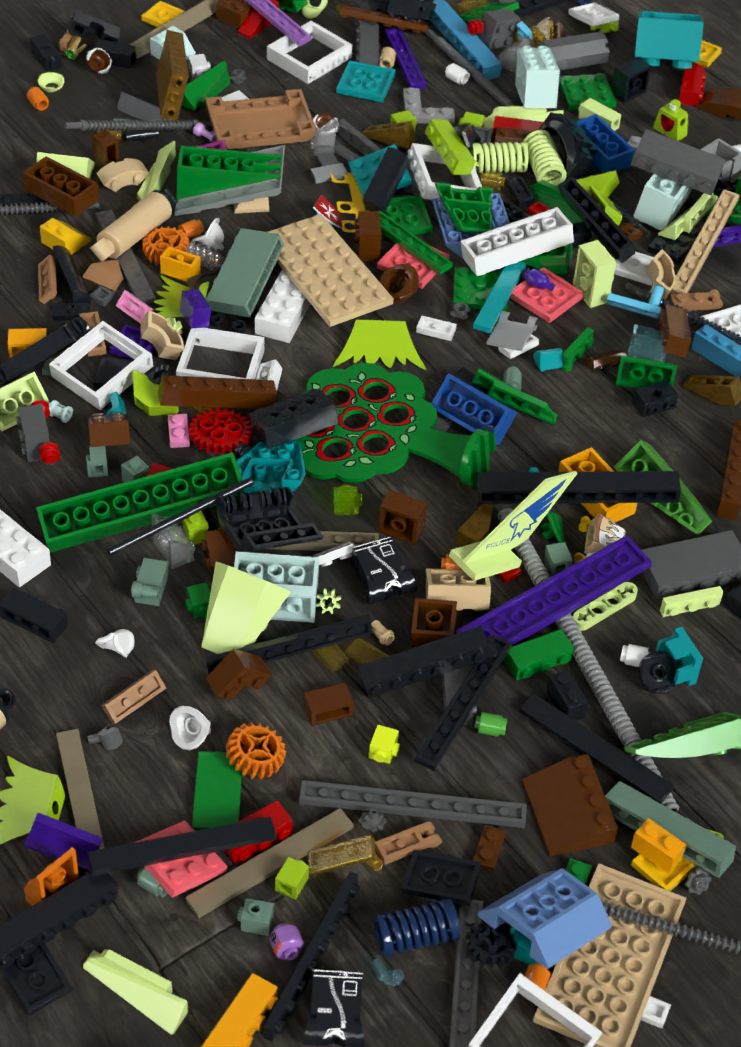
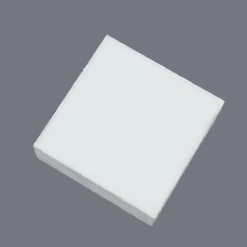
[641,996,671,1029]

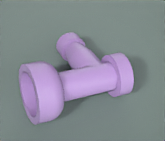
[193,123,217,143]

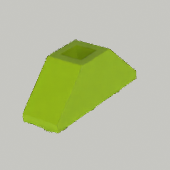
[576,170,620,197]
[133,370,179,416]

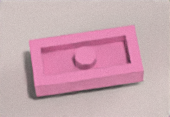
[116,290,153,324]
[168,414,190,448]

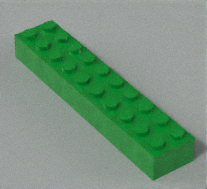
[36,452,245,553]

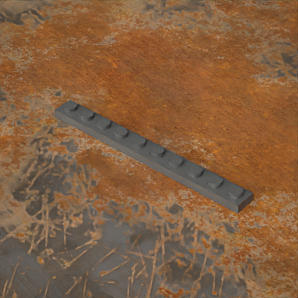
[299,780,527,828]

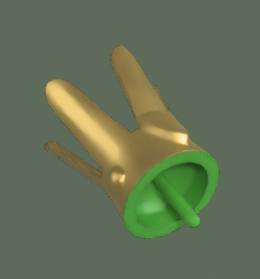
[65,37,87,60]

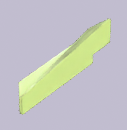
[484,106,563,129]
[137,141,176,201]
[658,193,718,240]
[83,949,188,1034]

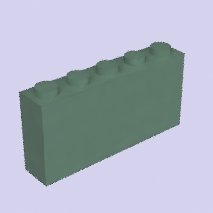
[206,228,284,317]

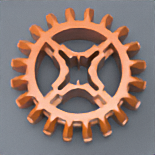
[142,226,190,266]
[226,722,286,780]

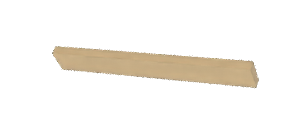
[670,189,739,294]

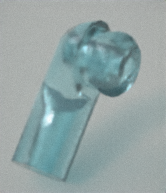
[371,958,404,987]

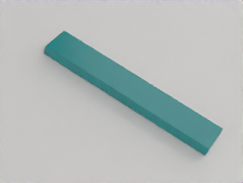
[473,261,526,333]

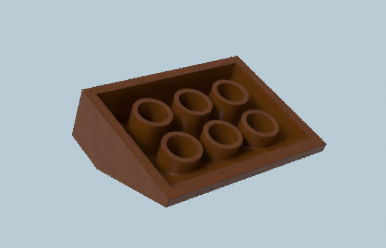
[522,754,618,856]

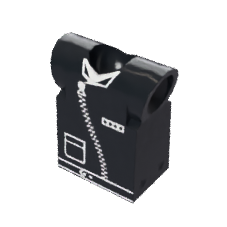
[351,536,417,605]
[303,970,365,1047]

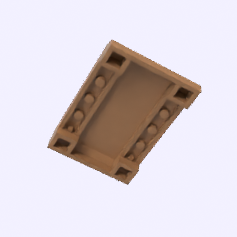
[205,89,316,149]

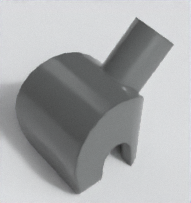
[88,724,123,750]

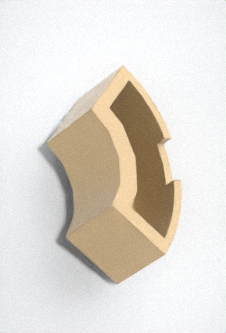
[97,158,149,192]
[646,250,676,301]
[141,311,184,361]

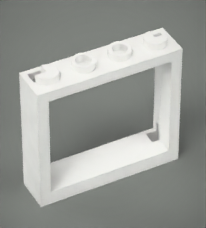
[267,21,352,84]
[407,143,482,200]
[49,321,153,410]
[176,328,265,379]
[468,974,602,1047]

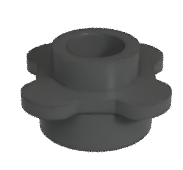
[229,69,246,84]
[450,302,470,319]

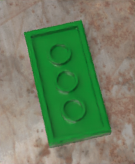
[192,751,242,831]

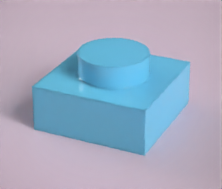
[517,21,533,43]

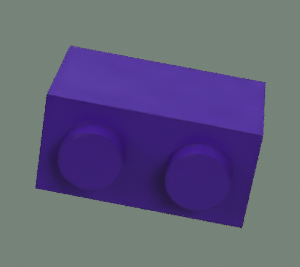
[180,289,211,329]

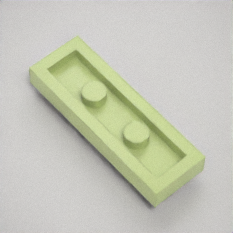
[660,586,723,617]

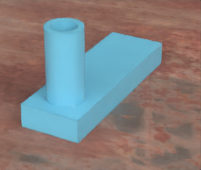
[607,285,664,319]

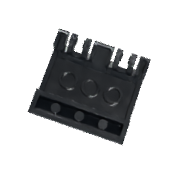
[216,487,323,552]

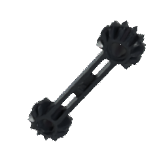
[0,317,90,387]

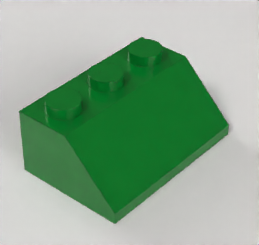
[616,355,677,388]

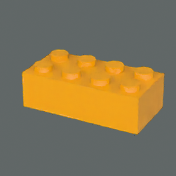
[558,447,637,523]

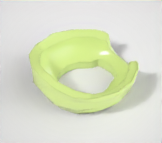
[38,72,64,92]

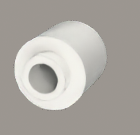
[445,63,469,85]
[620,644,651,667]

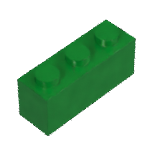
[504,629,574,681]

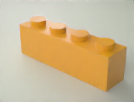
[202,973,279,1047]

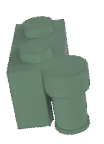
[131,558,169,606]

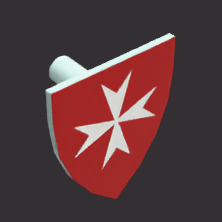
[313,195,347,229]

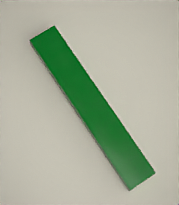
[379,210,453,275]

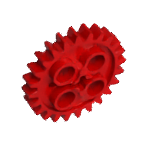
[189,408,252,455]

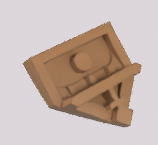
[82,260,124,292]

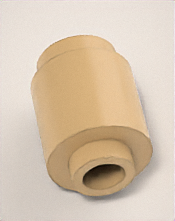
[378,47,396,69]

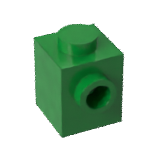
[185,582,211,619]

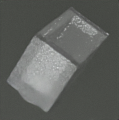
[311,119,336,156]

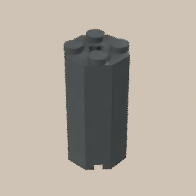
[538,31,609,72]

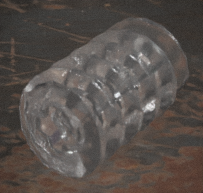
[185,240,224,272]

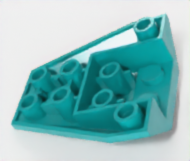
[236,440,306,500]

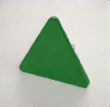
[541,510,565,543]

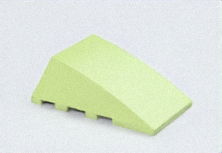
[202,562,292,654]

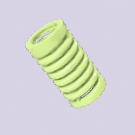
[524,130,567,187]
[470,142,528,173]

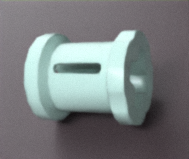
[49,400,73,423]

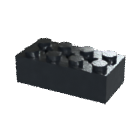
[249,388,338,449]

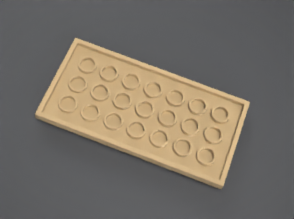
[269,214,394,327]
[533,864,687,1047]

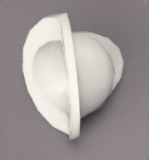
[193,218,224,253]
[169,706,211,750]

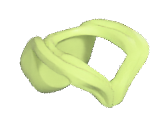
[301,0,328,18]

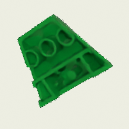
[434,182,493,233]

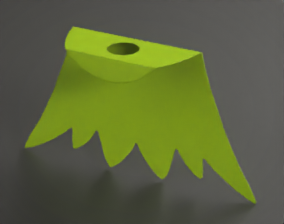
[154,275,210,318]
[333,319,427,370]
[0,756,65,844]

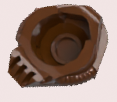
[379,263,419,305]

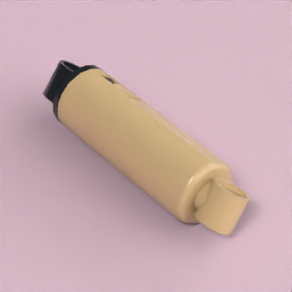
[90,188,178,262]

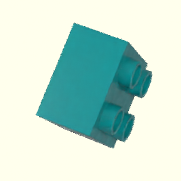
[635,11,704,69]

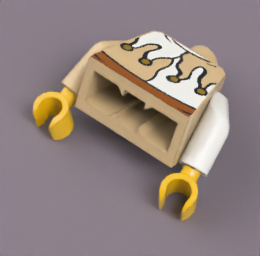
[574,514,626,564]

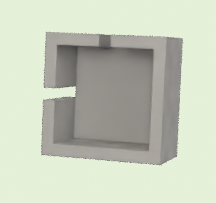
[700,138,741,180]

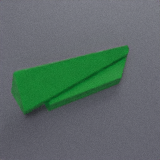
[181,61,230,110]
[528,180,589,228]
[472,367,558,425]

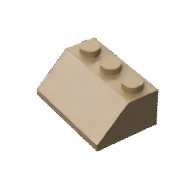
[426,569,491,611]

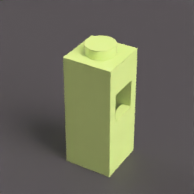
[578,98,621,131]

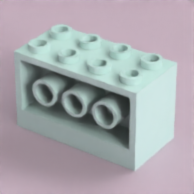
[515,46,560,108]
[633,174,692,230]
[234,552,319,623]

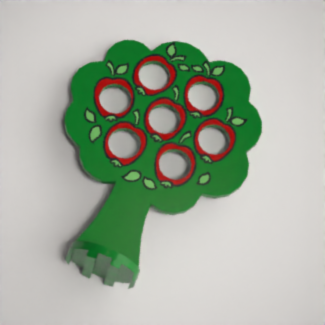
[294,363,496,487]

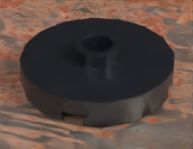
[638,651,679,694]

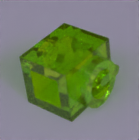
[333,485,362,515]

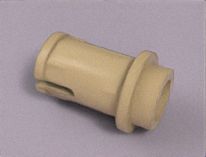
[371,620,395,645]

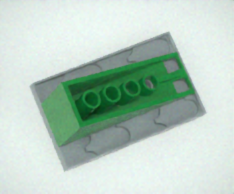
[175,145,285,216]

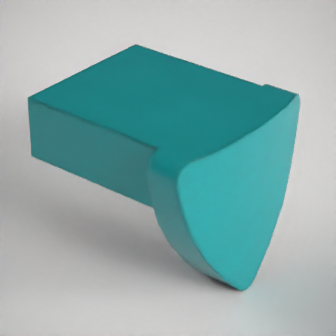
[533,348,563,372]
[105,392,126,416]

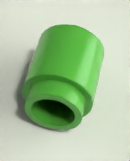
[475,712,507,737]

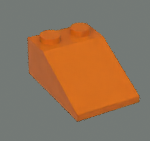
[24,847,79,906]

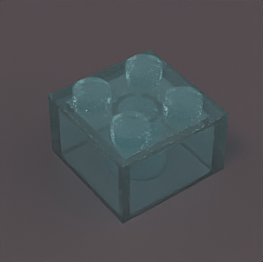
[627,324,666,363]

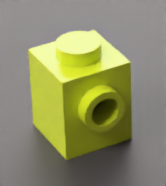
[369,725,400,764]

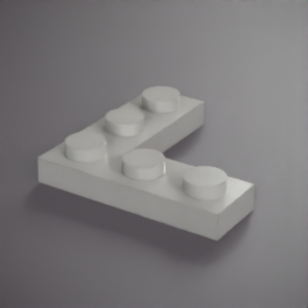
[403,88,455,123]

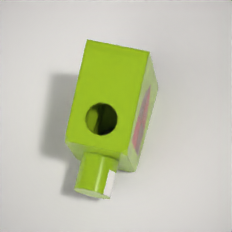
[653,100,688,141]

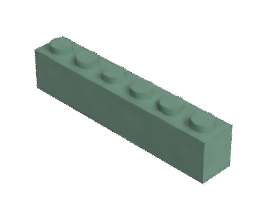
[605,781,736,878]

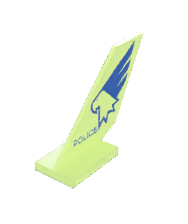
[449,471,577,581]

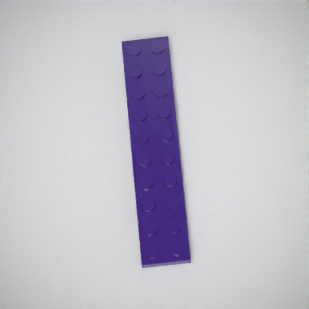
[455,535,652,646]

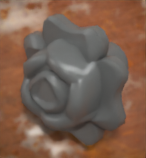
[359,808,387,832]
[686,868,711,895]

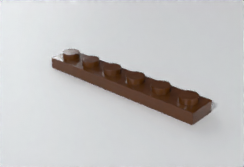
[335,4,428,33]

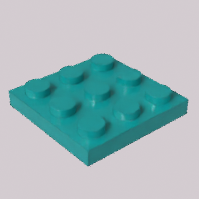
[336,60,396,102]
[348,144,413,197]

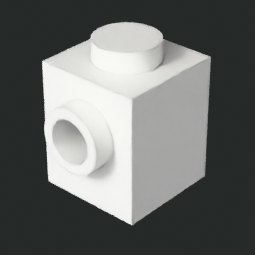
[188,54,211,80]

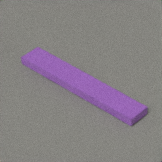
[245,0,311,47]

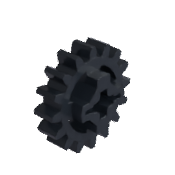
[464,923,517,968]

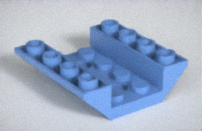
[432,193,510,258]
[477,868,612,969]

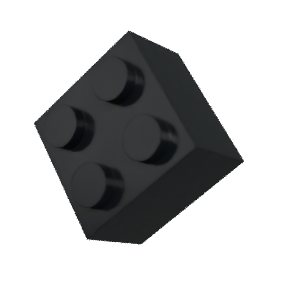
[611,57,651,104]

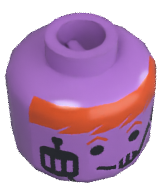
[269,923,304,960]

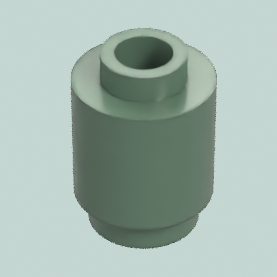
[503,367,522,390]
[136,867,168,897]

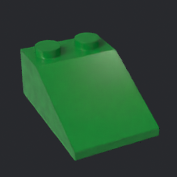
[520,243,573,275]

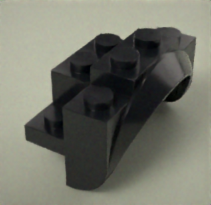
[367,0,436,22]
[538,112,597,180]

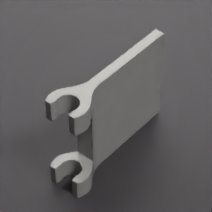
[487,311,537,351]

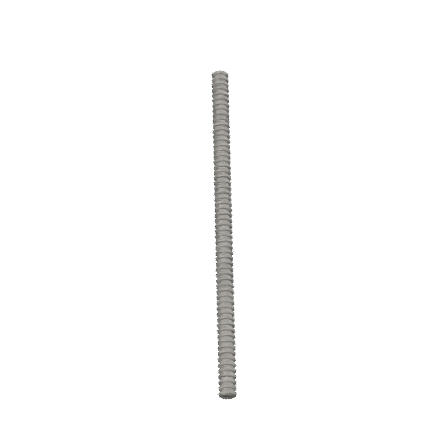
[497,508,679,812]

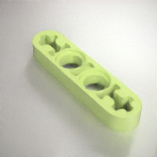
[573,582,638,631]

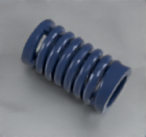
[373,898,460,958]

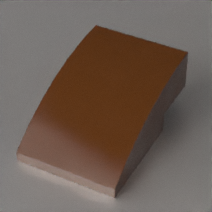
[696,88,741,120]

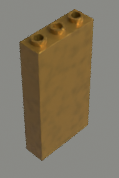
[156,30,189,121]

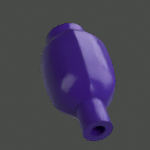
[523,269,556,291]

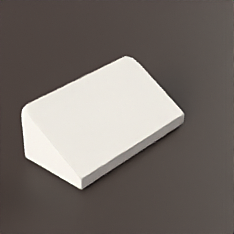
[256,359,282,391]

